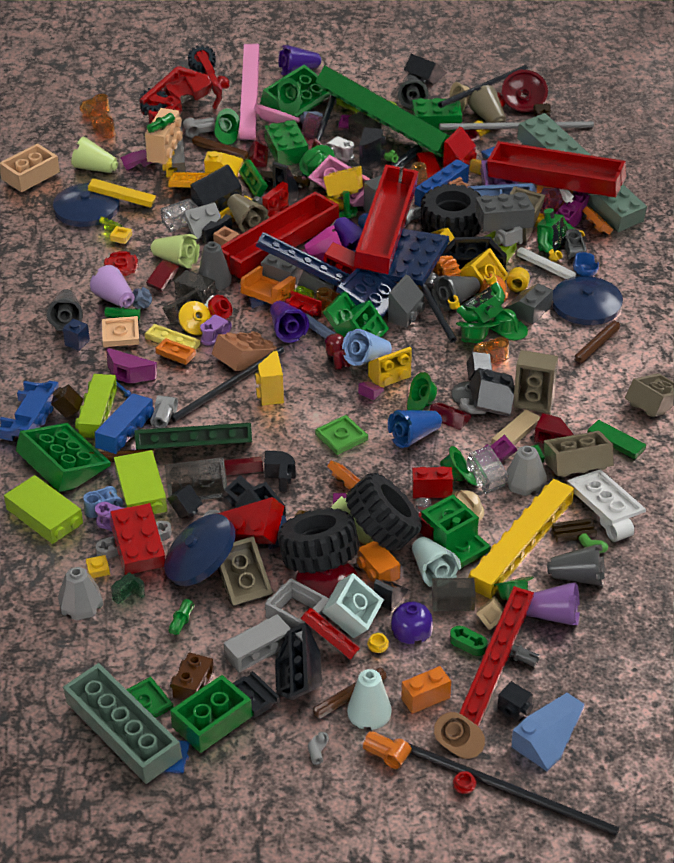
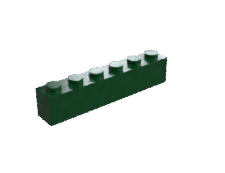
[135,423,252,450]

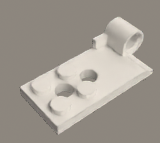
[567,470,646,542]

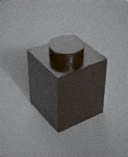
[51,384,84,418]

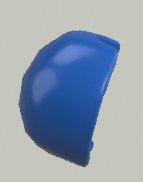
[573,252,599,277]

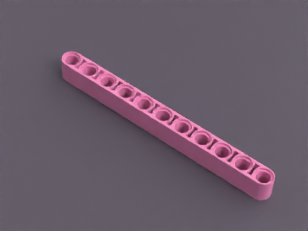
[239,44,259,140]

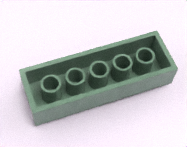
[63,663,182,784]

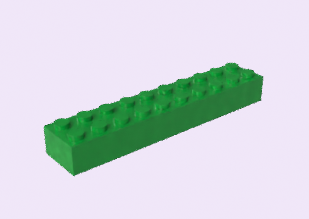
[316,65,450,158]

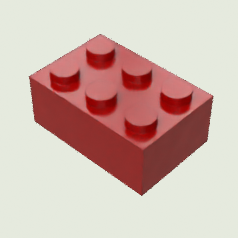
[110,503,165,576]

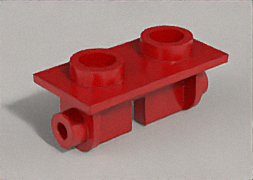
[285,290,322,317]

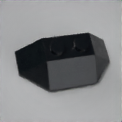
[441,236,507,270]
[275,622,322,700]

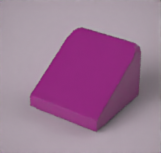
[358,382,384,400]

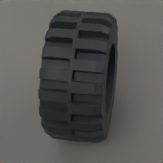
[420,184,482,237]
[346,473,422,551]
[277,508,360,574]

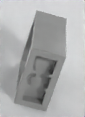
[265,578,329,634]

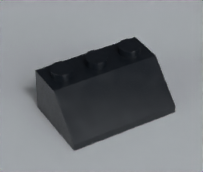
[190,164,242,212]

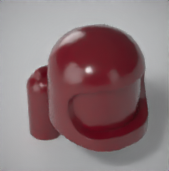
[325,333,351,369]

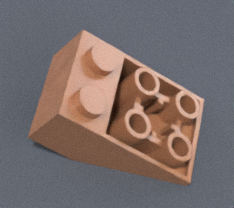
[211,331,277,371]

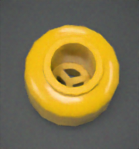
[506,267,530,292]

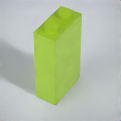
[114,450,168,514]
[4,475,83,544]

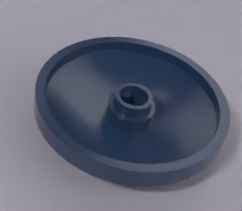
[53,183,120,227]
[552,276,623,325]
[164,514,235,586]

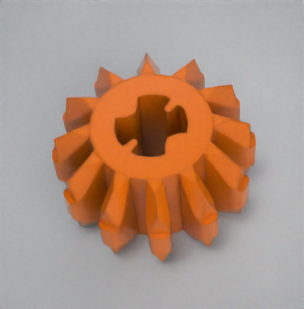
[433,255,461,276]

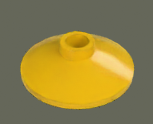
[178,301,212,336]

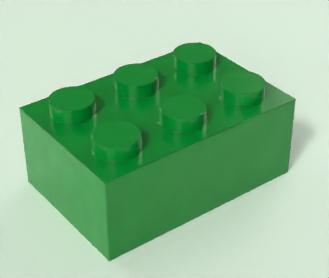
[412,98,462,132]
[264,120,309,166]
[170,675,252,753]

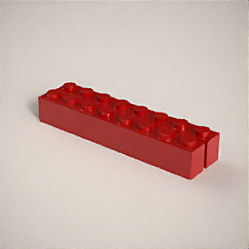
[487,141,626,198]
[354,164,419,274]
[221,191,339,279]

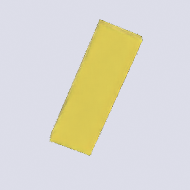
[145,324,200,349]

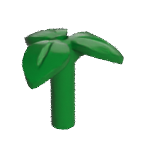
[339,191,358,219]

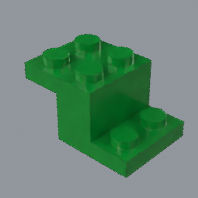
[322,291,389,337]
[421,494,491,568]

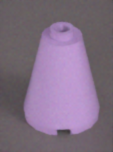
[90,265,135,308]

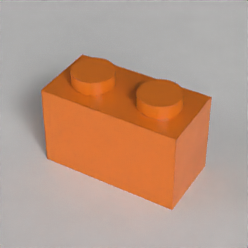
[356,541,400,582]
[401,666,451,714]

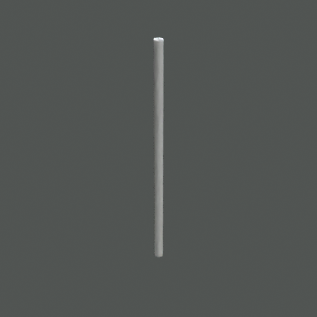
[439,121,594,130]

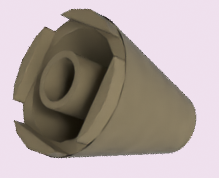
[468,85,506,123]
[227,194,269,233]

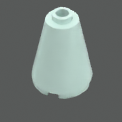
[412,537,461,588]
[347,669,392,730]

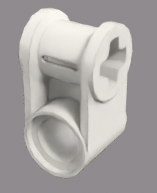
[325,136,355,162]

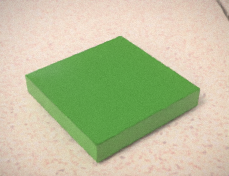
[315,415,368,455]

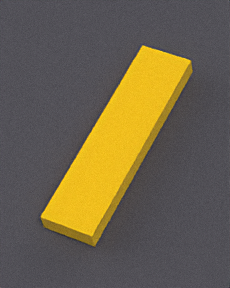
[88,178,156,208]

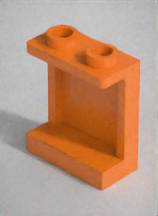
[240,266,296,304]

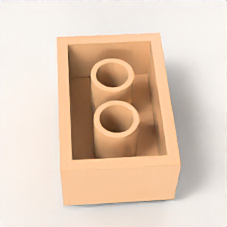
[145,108,183,164]
[0,143,60,192]

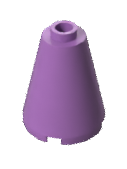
[526,583,580,625]

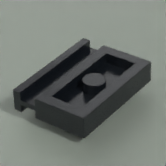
[233,671,280,718]

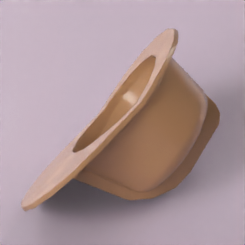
[434,712,485,759]

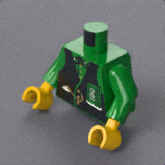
[537,208,585,262]
[448,271,505,323]

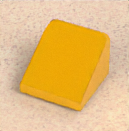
[469,159,482,175]

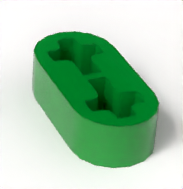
[450,626,488,656]

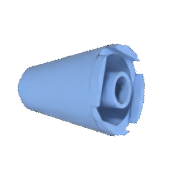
[342,329,392,366]

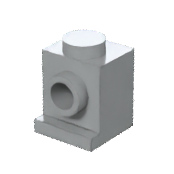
[495,226,523,247]

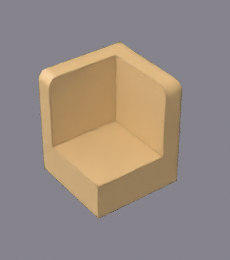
[476,596,504,630]

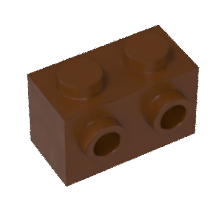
[170,652,214,701]

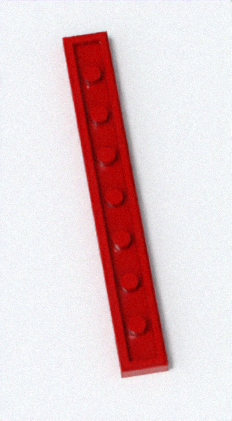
[459,586,534,727]

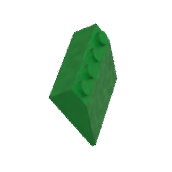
[260,65,331,118]
[16,423,111,492]

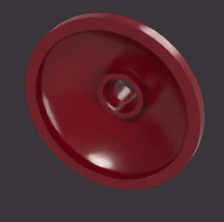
[501,70,548,113]
[296,562,358,598]

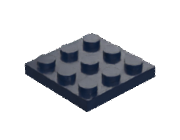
[336,268,397,318]

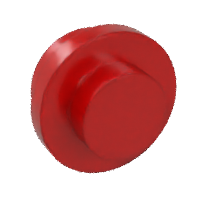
[453,771,476,794]

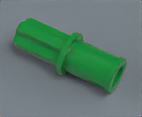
[146,113,175,133]
[104,307,141,321]
[168,599,195,636]

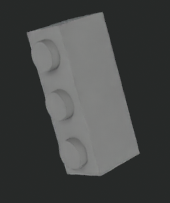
[224,614,291,673]

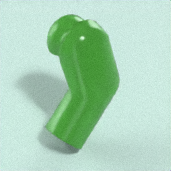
[384,150,398,163]
[579,533,608,554]

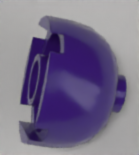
[391,602,433,644]

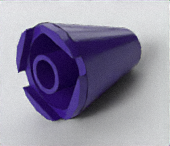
[278,45,322,75]
[334,217,363,251]
[270,301,309,343]

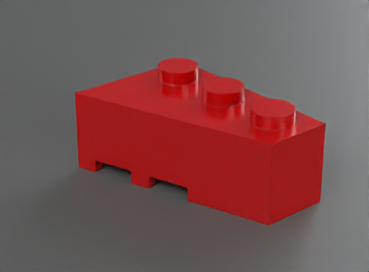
[217,497,285,544]

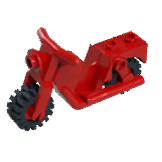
[139,45,230,124]

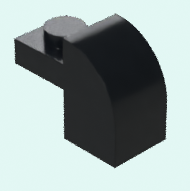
[264,451,296,492]

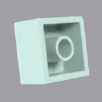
[322,573,384,638]

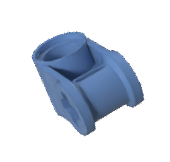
[83,486,124,518]

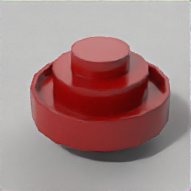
[208,295,233,319]

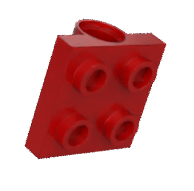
[262,181,289,218]

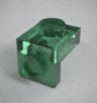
[111,573,145,605]

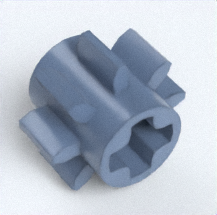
[133,287,152,309]

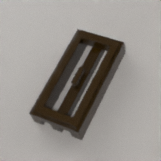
[552,518,597,543]

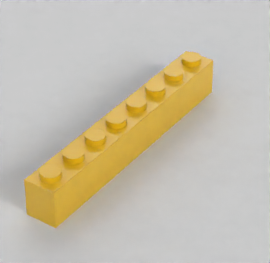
[468,479,574,599]

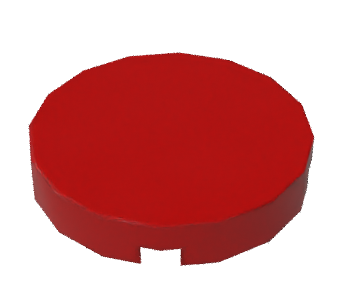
[104,251,139,276]

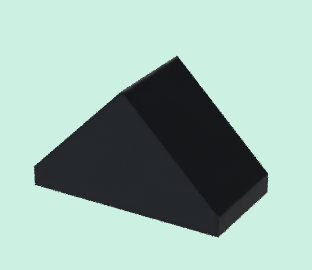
[374,579,408,611]

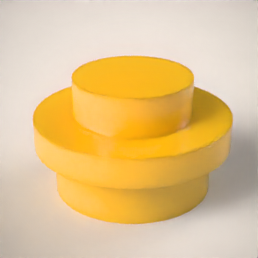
[367,633,389,653]

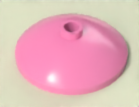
[254,104,300,125]

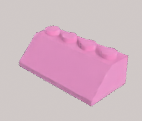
[308,155,370,207]

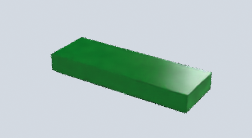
[239,159,268,198]
[587,420,647,459]

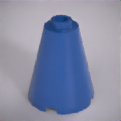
[388,410,442,448]

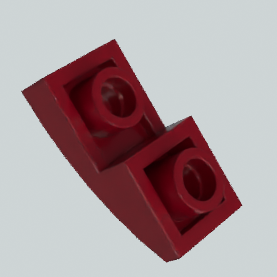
[146,260,179,292]

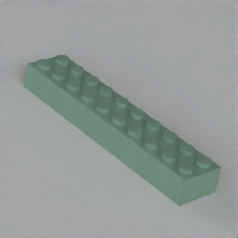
[517,113,647,232]

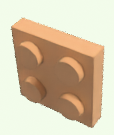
[102,316,139,347]

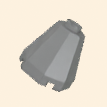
[504,445,547,496]
[58,567,103,620]

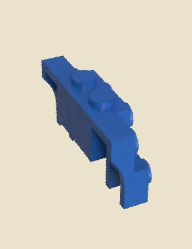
[0,381,59,441]

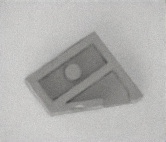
[183,203,221,242]

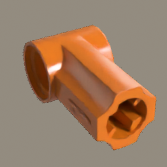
[363,731,412,769]

